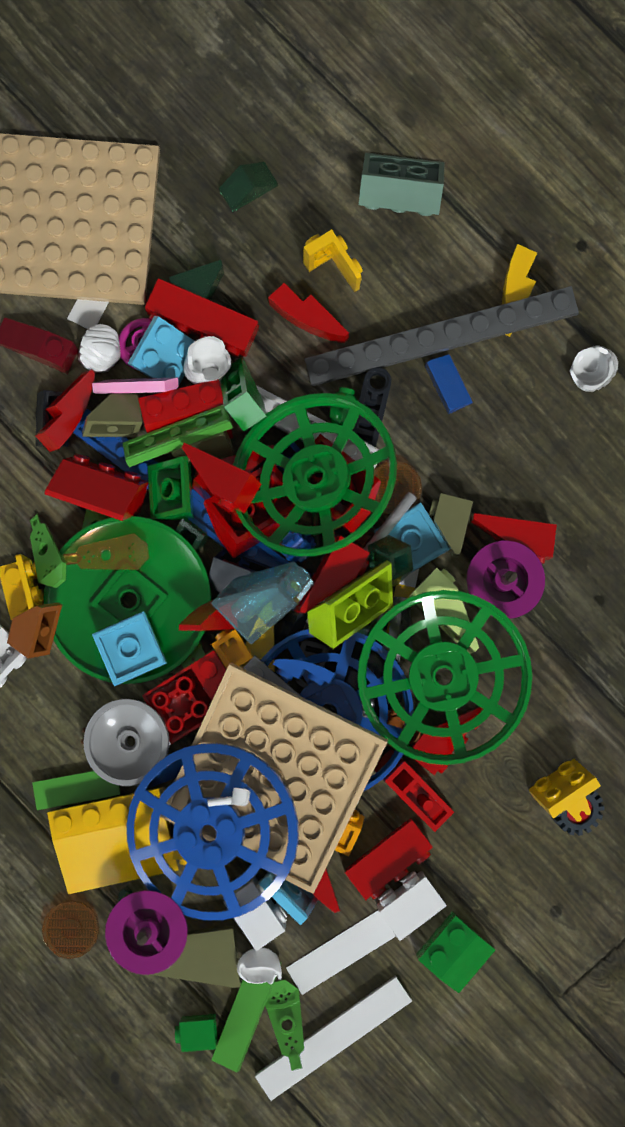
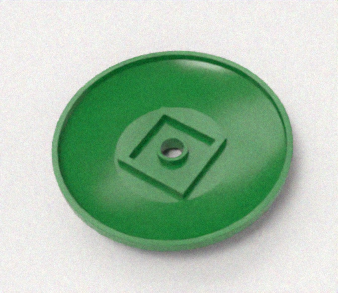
[44,516,211,684]

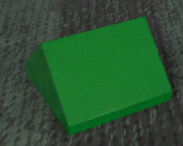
[148,456,194,521]

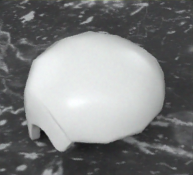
[237,948,282,984]

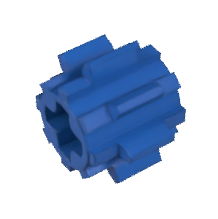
[281,531,316,564]

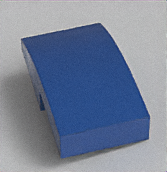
[273,659,336,686]

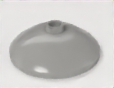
[84,699,169,786]

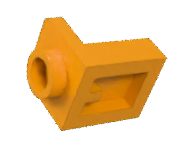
[212,629,253,669]
[335,809,365,857]

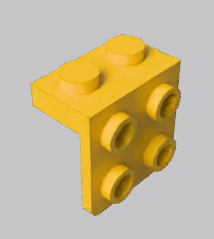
[303,229,363,292]

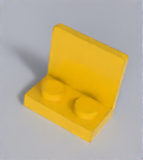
[0,554,44,621]

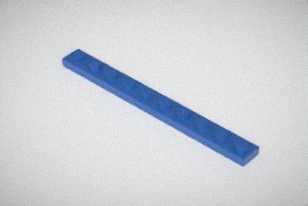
[73,409,300,597]

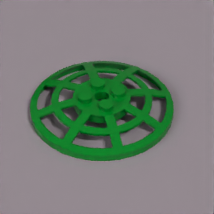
[233,393,397,556]
[358,590,532,765]

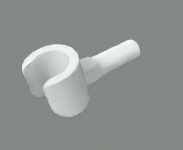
[207,788,250,807]

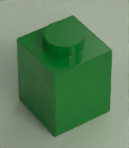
[175,1014,218,1052]

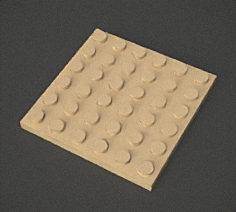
[0,133,160,305]
[160,663,388,894]

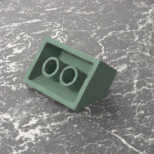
[358,153,445,216]

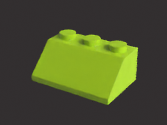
[307,561,393,649]

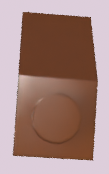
[7,602,62,658]

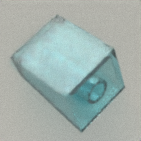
[211,562,314,645]

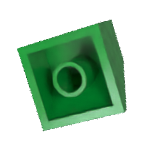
[416,911,495,993]

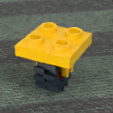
[528,759,604,836]

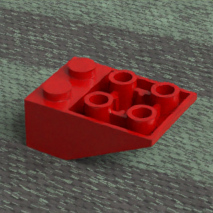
[142,650,227,744]

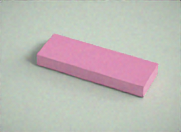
[92,377,179,394]

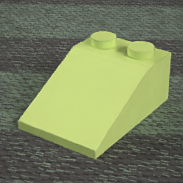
[409,568,479,653]

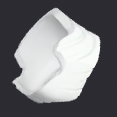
[78,324,121,373]
[183,336,231,384]
[570,345,618,392]

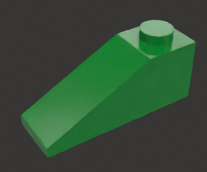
[221,357,267,431]

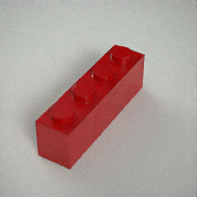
[145,278,259,357]

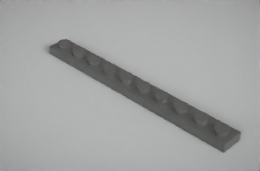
[305,286,579,386]

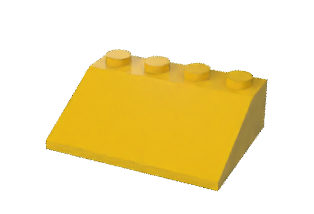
[47,787,179,894]

